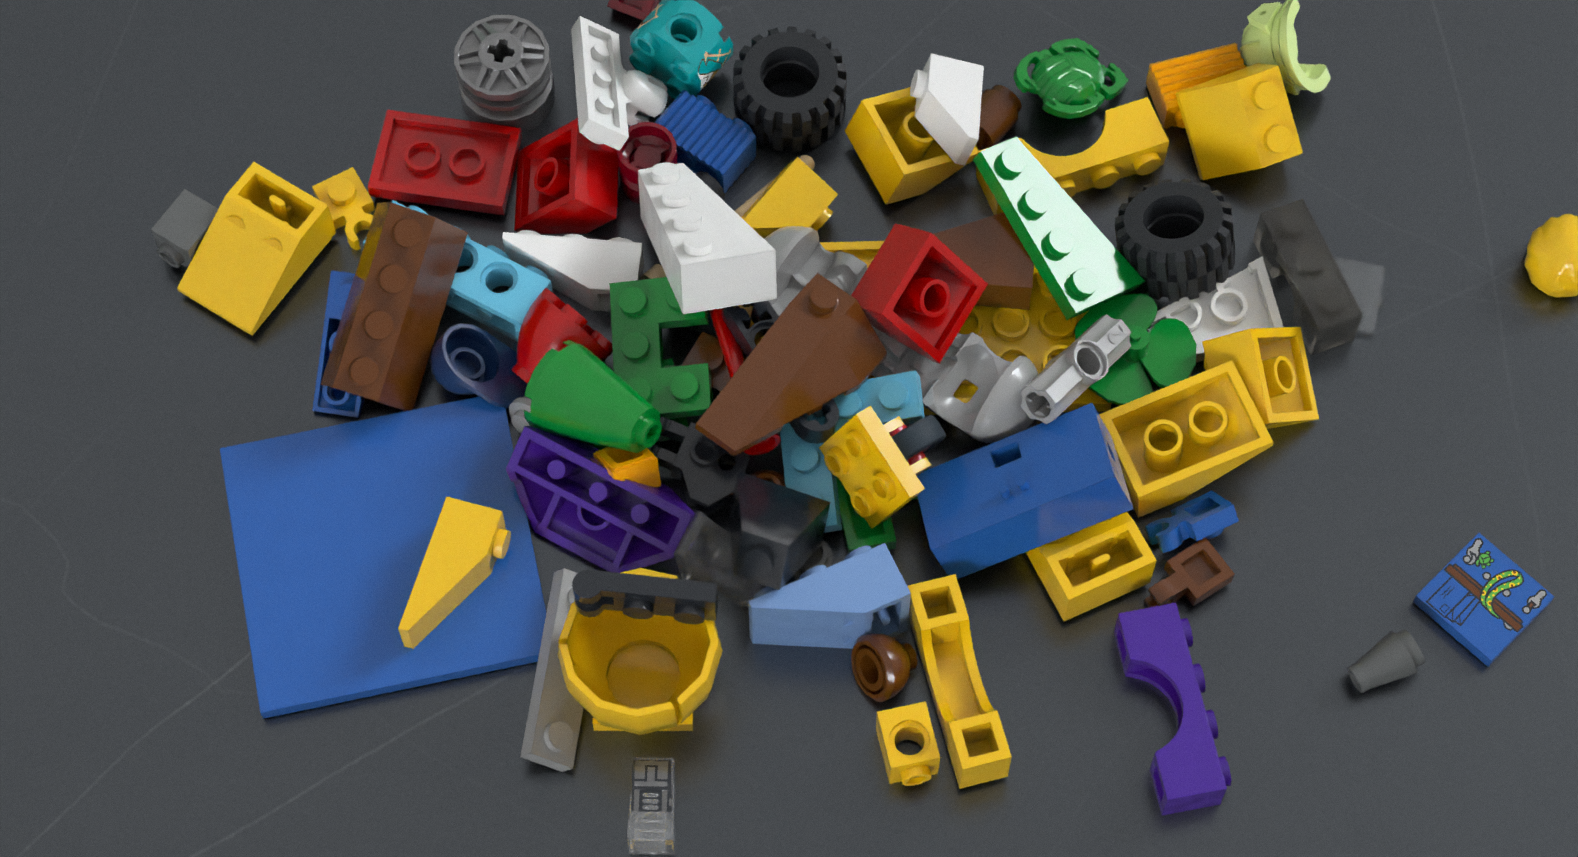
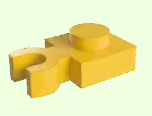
[312,167,375,251]

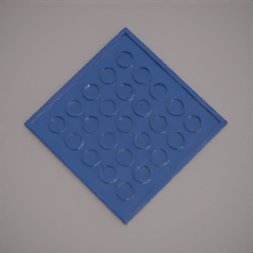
[220,397,546,719]

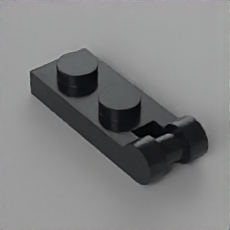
[572,570,719,624]

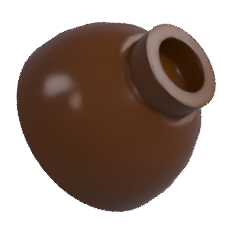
[851,633,918,702]

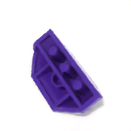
[505,425,695,573]

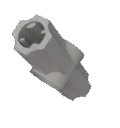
[1020,314,1131,424]

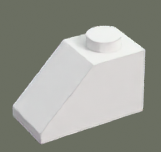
[910,53,984,166]

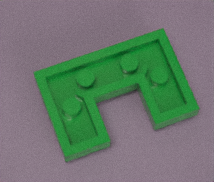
[609,277,713,419]

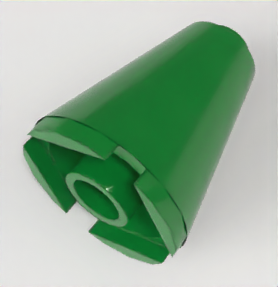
[524,340,662,453]

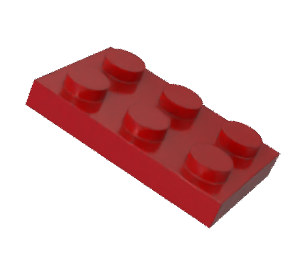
[367,109,522,215]

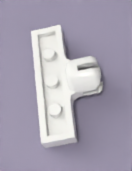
[571,16,668,151]

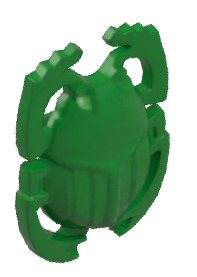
[1014,38,1129,119]

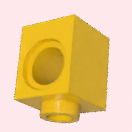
[876,701,940,786]

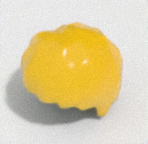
[1524,214,1578,298]

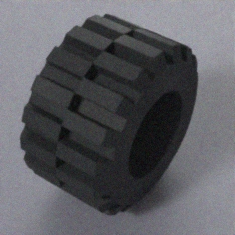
[733,26,847,152]
[1115,179,1236,302]

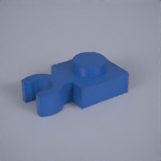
[1145,491,1239,553]

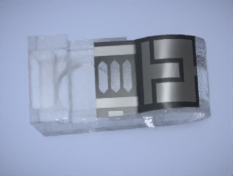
[627,757,675,855]

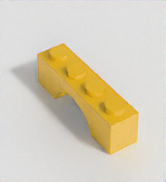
[976,97,1169,215]
[908,574,1012,789]

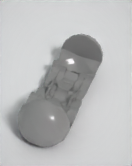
[764,226,1039,443]

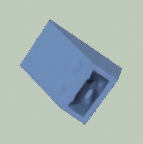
[748,543,911,649]

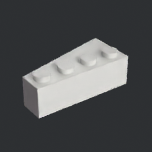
[638,162,777,314]

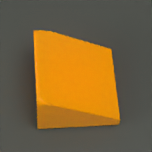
[593,447,661,488]

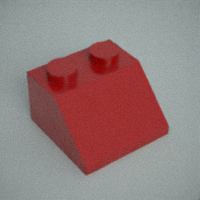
[514,118,619,234]
[851,223,988,364]

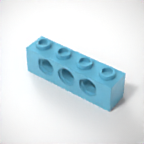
[363,200,553,342]

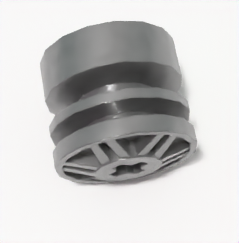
[454,15,555,133]

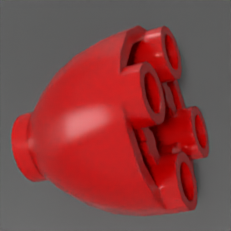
[511,287,613,384]

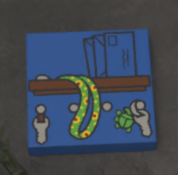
[1413,533,1555,667]

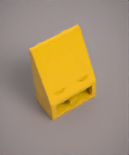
[177,162,336,336]
[1026,512,1157,621]

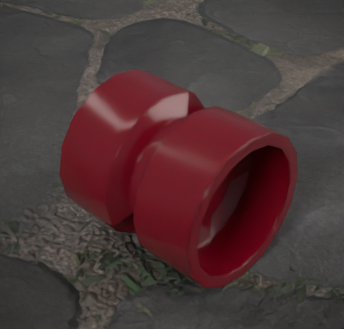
[617,122,678,204]

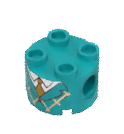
[629,0,734,100]

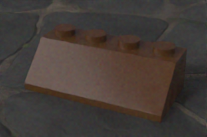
[321,202,468,411]

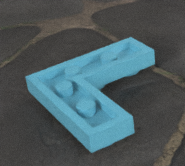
[780,370,925,533]

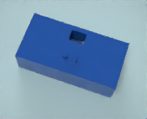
[917,403,1134,579]

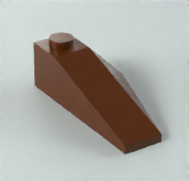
[695,273,887,456]

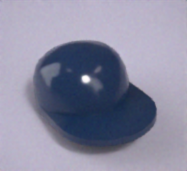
[430,323,527,408]

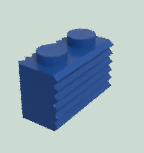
[655,90,756,193]

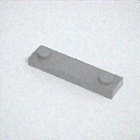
[520,568,583,772]

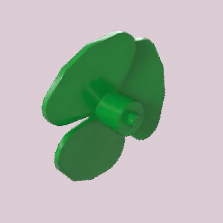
[1074,294,1197,406]

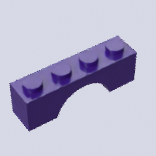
[1113,603,1231,816]

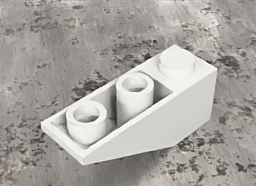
[502,230,644,312]

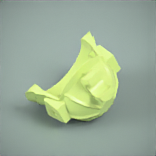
[1240,0,1331,95]

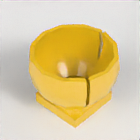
[557,568,722,735]

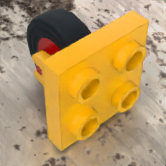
[819,406,946,529]

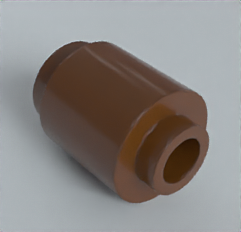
[976,85,1022,151]

